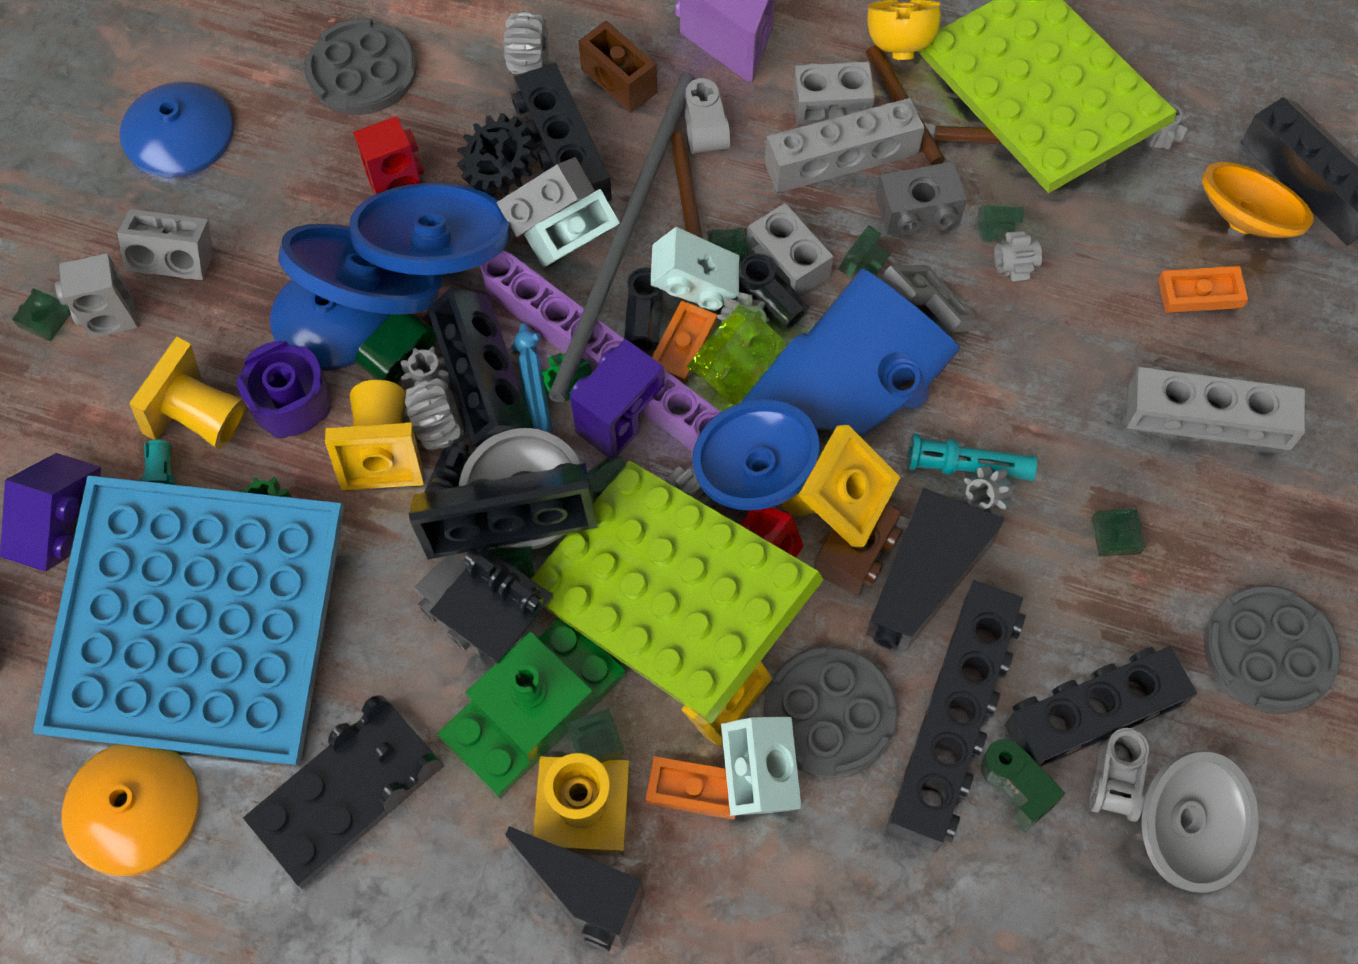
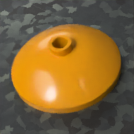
[1202,162,1314,238]
[62,744,200,876]

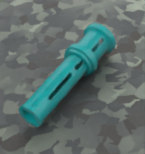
[907,433,1037,482]

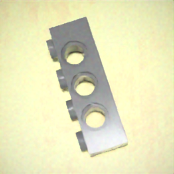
[765,98,924,193]
[1126,366,1305,450]

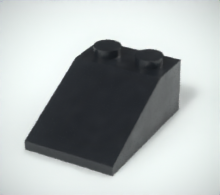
[505,826,644,952]

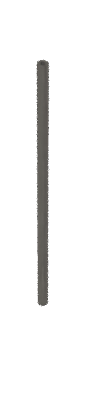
[549,73,694,403]

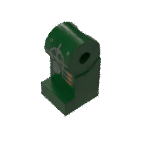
[981,739,1066,832]

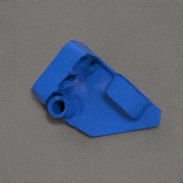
[742,269,960,436]

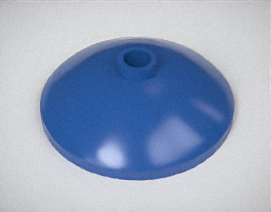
[119,82,234,178]
[270,279,390,371]
[692,399,821,510]

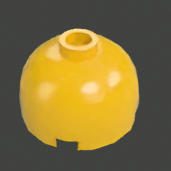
[867,0,941,60]

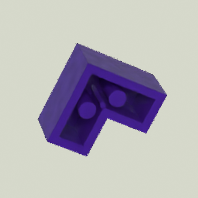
[570,339,664,461]
[0,453,101,572]

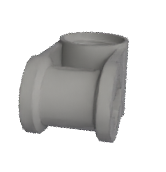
[684,78,730,154]
[1089,728,1149,822]

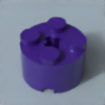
[237,341,331,439]

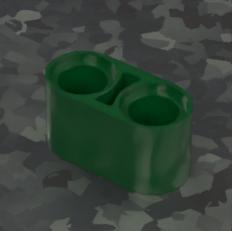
[355,314,436,384]

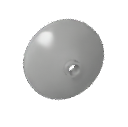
[459,428,581,551]
[1142,751,1259,893]

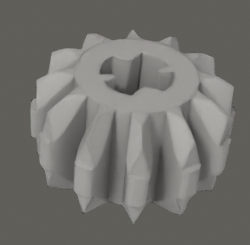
[503,11,549,74]
[405,378,464,450]

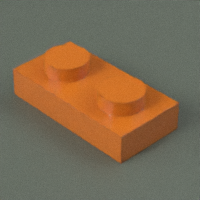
[1158,266,1248,313]
[651,300,718,385]
[645,756,735,820]

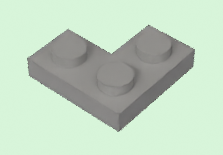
[881,265,978,333]

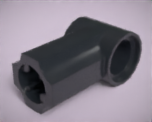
[739,253,809,332]
[624,267,663,353]

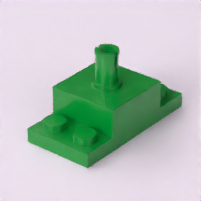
[437,618,626,799]

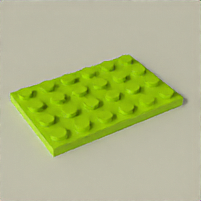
[917,0,1177,193]
[531,460,824,724]

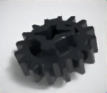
[457,113,539,197]

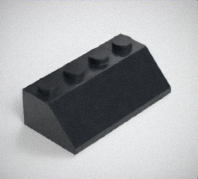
[1241,97,1358,246]
[409,463,598,560]

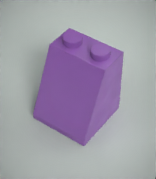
[675,0,775,82]

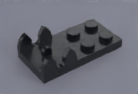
[243,695,444,889]

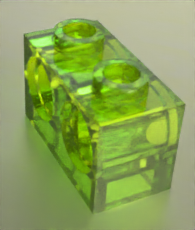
[686,304,787,405]

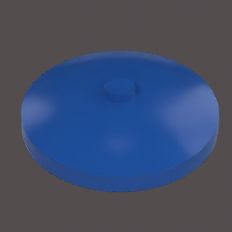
[350,183,510,275]
[278,224,442,315]

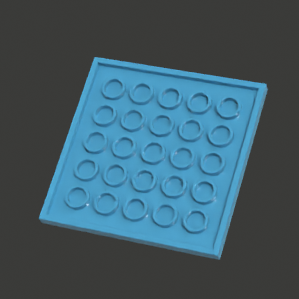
[33,475,345,766]

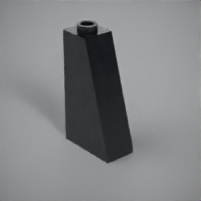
[866,488,1004,651]

